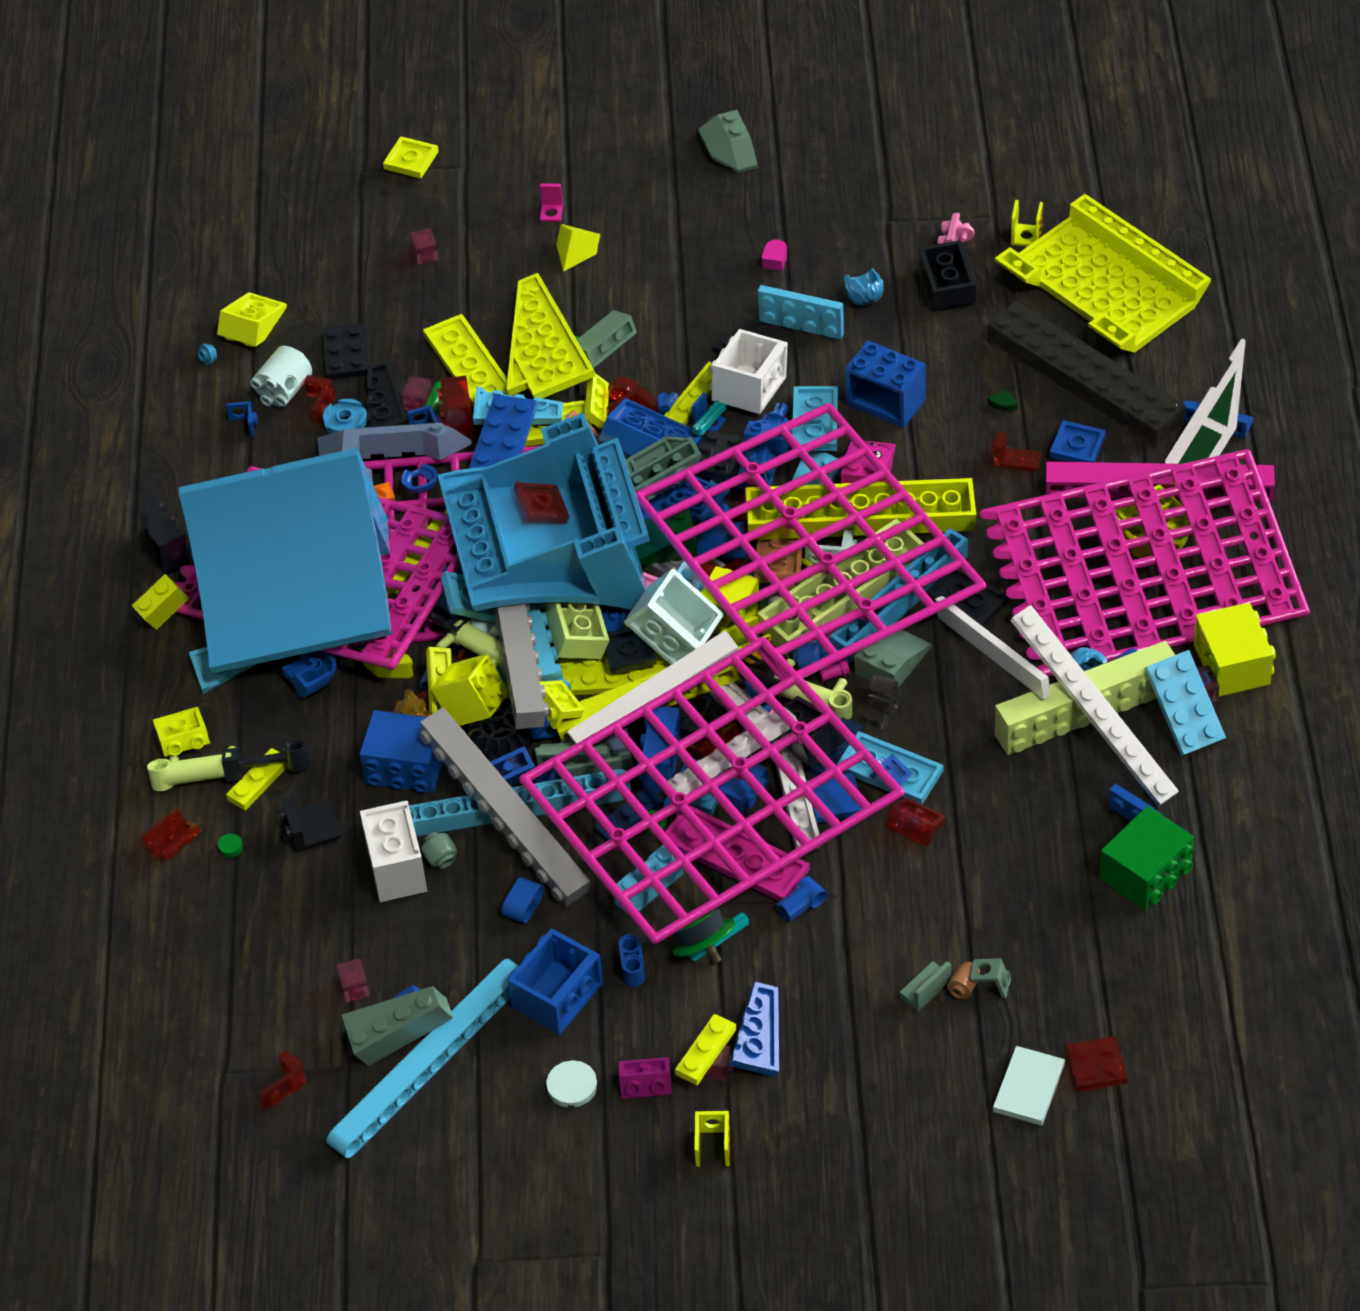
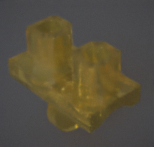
[394,689,433,717]

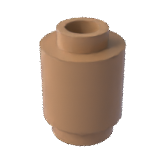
[947,962,980,999]

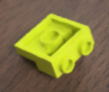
[153,707,210,757]

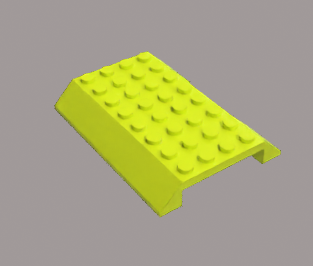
[995,194,1211,353]

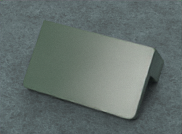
[900,961,951,1011]

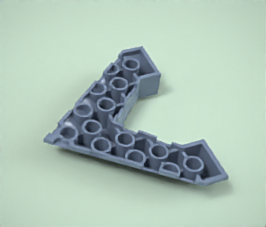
[317,423,472,483]

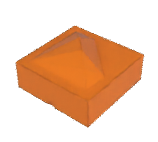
[374,482,396,501]

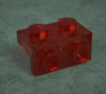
[141,808,201,861]

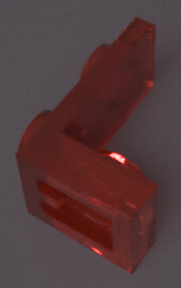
[606,386,658,416]

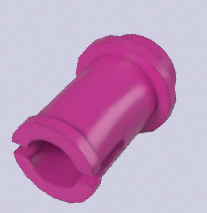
[819,660,850,682]

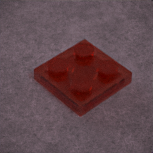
[513,482,570,524]
[1067,1036,1128,1091]

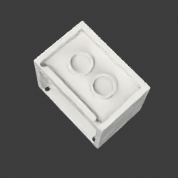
[710,329,788,414]
[360,801,428,902]

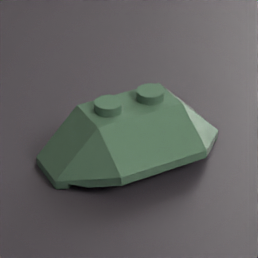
[698,110,758,173]
[626,436,702,500]

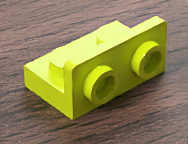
[540,680,585,729]

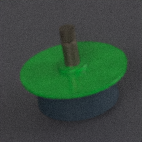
[672,907,736,964]

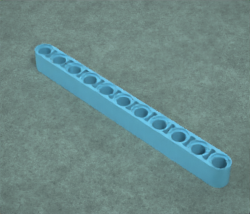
[409,769,631,836]
[326,959,519,1158]

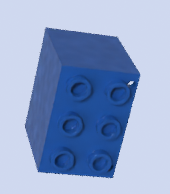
[845,340,926,428]
[360,710,443,793]
[507,928,603,1035]

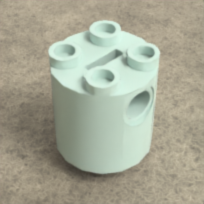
[250,346,312,407]

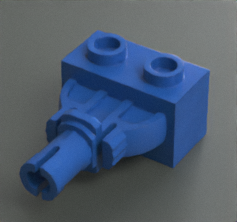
[743,403,792,457]

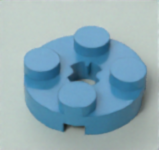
[323,399,367,434]

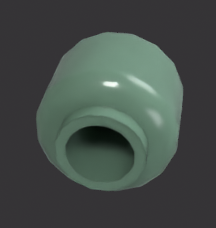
[421,832,458,869]

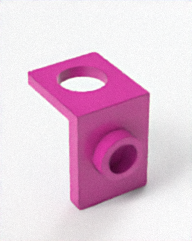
[540,184,563,222]

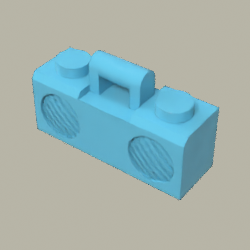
[614,845,684,914]

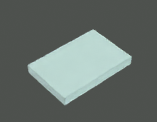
[993,1046,1065,1126]

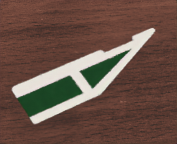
[1165,339,1245,464]

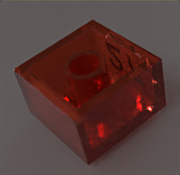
[437,375,475,438]

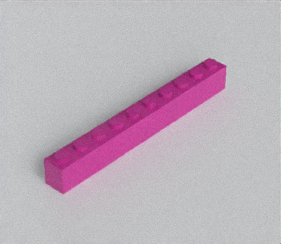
[1046,462,1275,501]

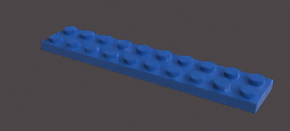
[435,394,538,583]

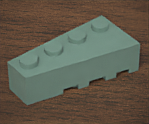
[342,986,453,1066]

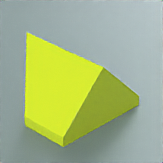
[556,224,601,272]

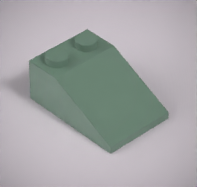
[854,630,932,693]

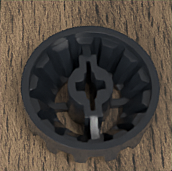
[468,704,533,762]

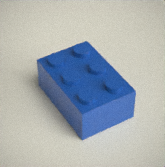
[637,706,681,793]

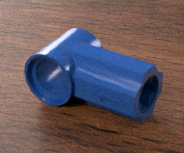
[776,876,827,922]

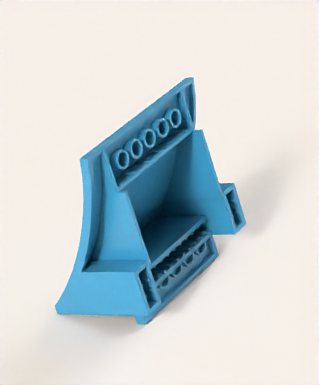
[438,413,650,611]
[179,448,392,673]

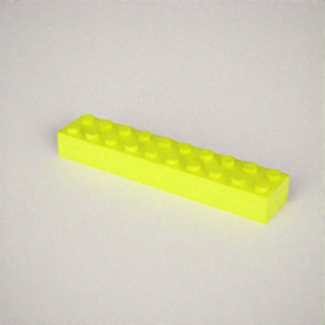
[745,478,976,540]

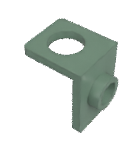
[970,958,1011,998]

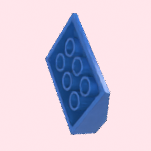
[598,398,703,457]

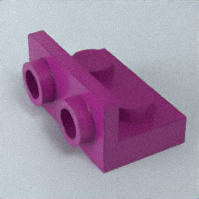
[619,1057,672,1098]

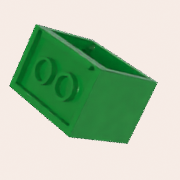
[1100,806,1195,911]

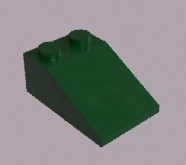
[635,508,697,566]

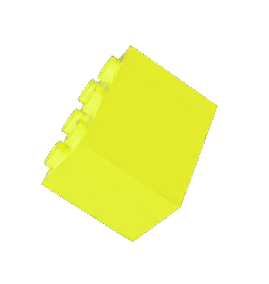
[1193,602,1276,697]

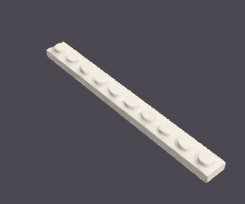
[1011,605,1179,807]

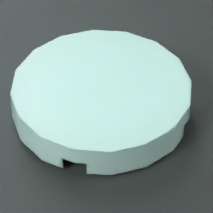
[546,1060,597,1107]

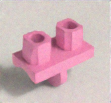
[938,213,975,244]

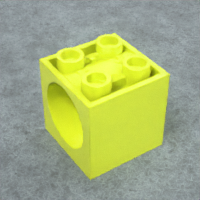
[701,566,759,634]
[431,654,509,726]

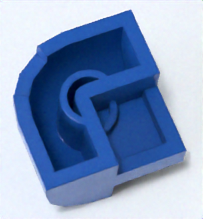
[282,650,336,698]

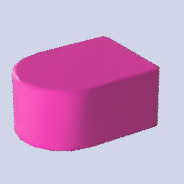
[762,240,787,271]

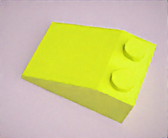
[217,292,287,347]

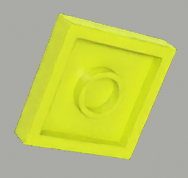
[383,136,438,178]

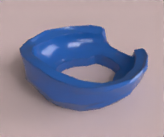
[401,464,438,493]

